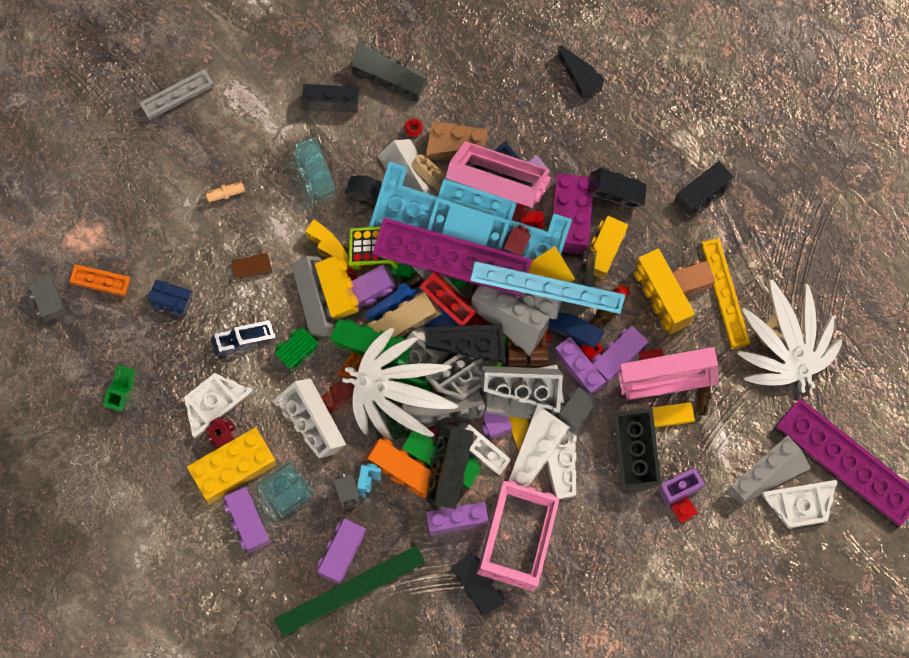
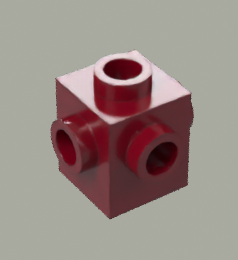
[206,417,238,448]

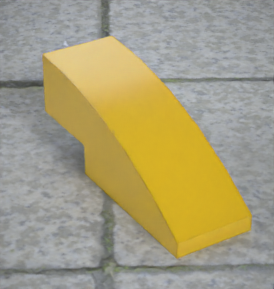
[305,219,352,269]

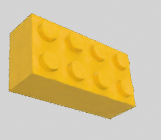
[634,248,695,335]
[187,427,277,505]

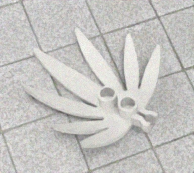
[737,279,842,393]
[342,328,459,441]

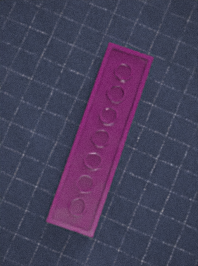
[373,218,532,297]
[775,398,909,527]

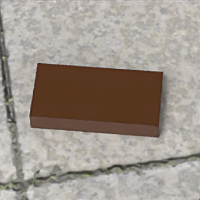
[231,253,272,280]

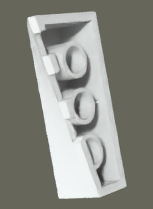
[272,378,346,458]

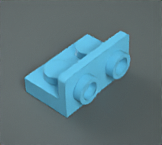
[357,463,382,498]

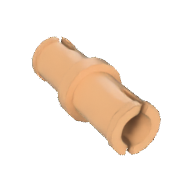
[205,181,245,203]

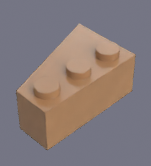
[426,121,488,162]

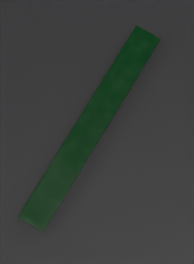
[274,545,426,637]

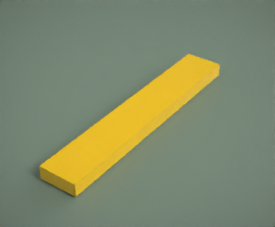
[700,238,750,349]

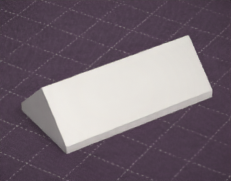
[378,139,439,197]

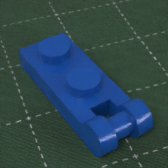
[365,283,418,322]

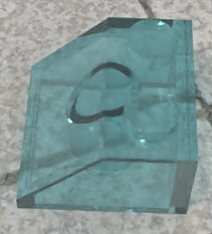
[257,463,313,518]

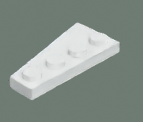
[509,407,570,487]
[547,431,576,500]

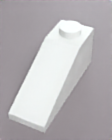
[457,422,511,475]

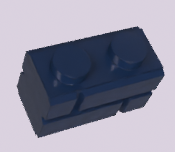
[148,279,193,317]

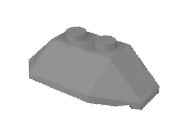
[425,354,493,400]

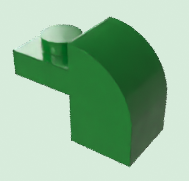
[103,364,137,411]

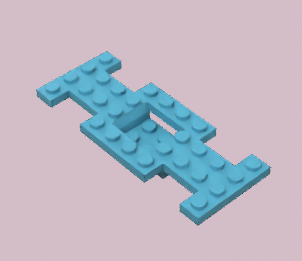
[369,162,572,261]

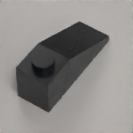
[557,45,604,100]

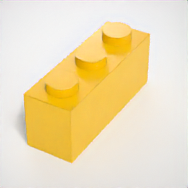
[583,216,628,279]
[315,255,359,320]

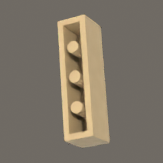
[367,291,442,338]

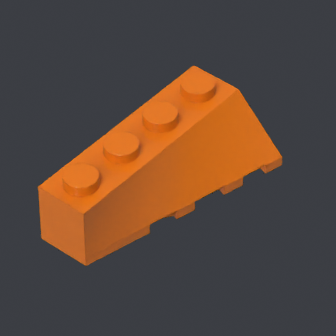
[361,438,433,500]

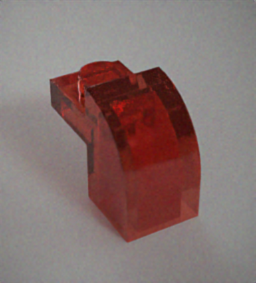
[321,376,357,414]

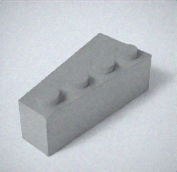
[480,366,563,413]

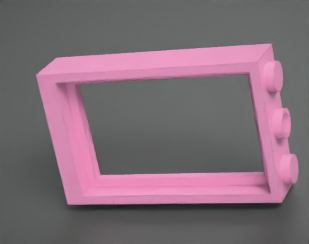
[446,141,551,208]
[618,347,719,401]
[477,481,560,592]

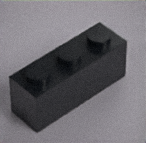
[302,84,359,113]
[675,161,734,216]
[588,167,647,210]
[451,553,505,619]

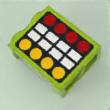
[349,226,398,270]

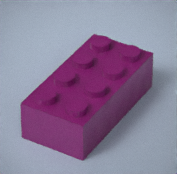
[551,173,593,255]

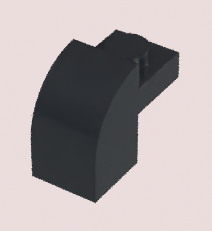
[344,175,382,205]

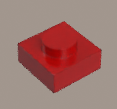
[670,496,698,524]

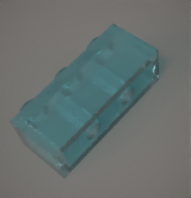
[293,137,336,200]

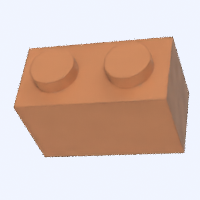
[672,261,715,296]

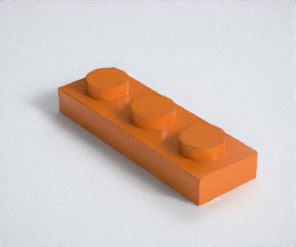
[69,264,131,297]

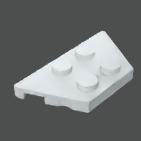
[184,373,253,439]
[762,480,837,529]

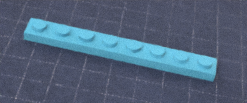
[470,261,625,314]

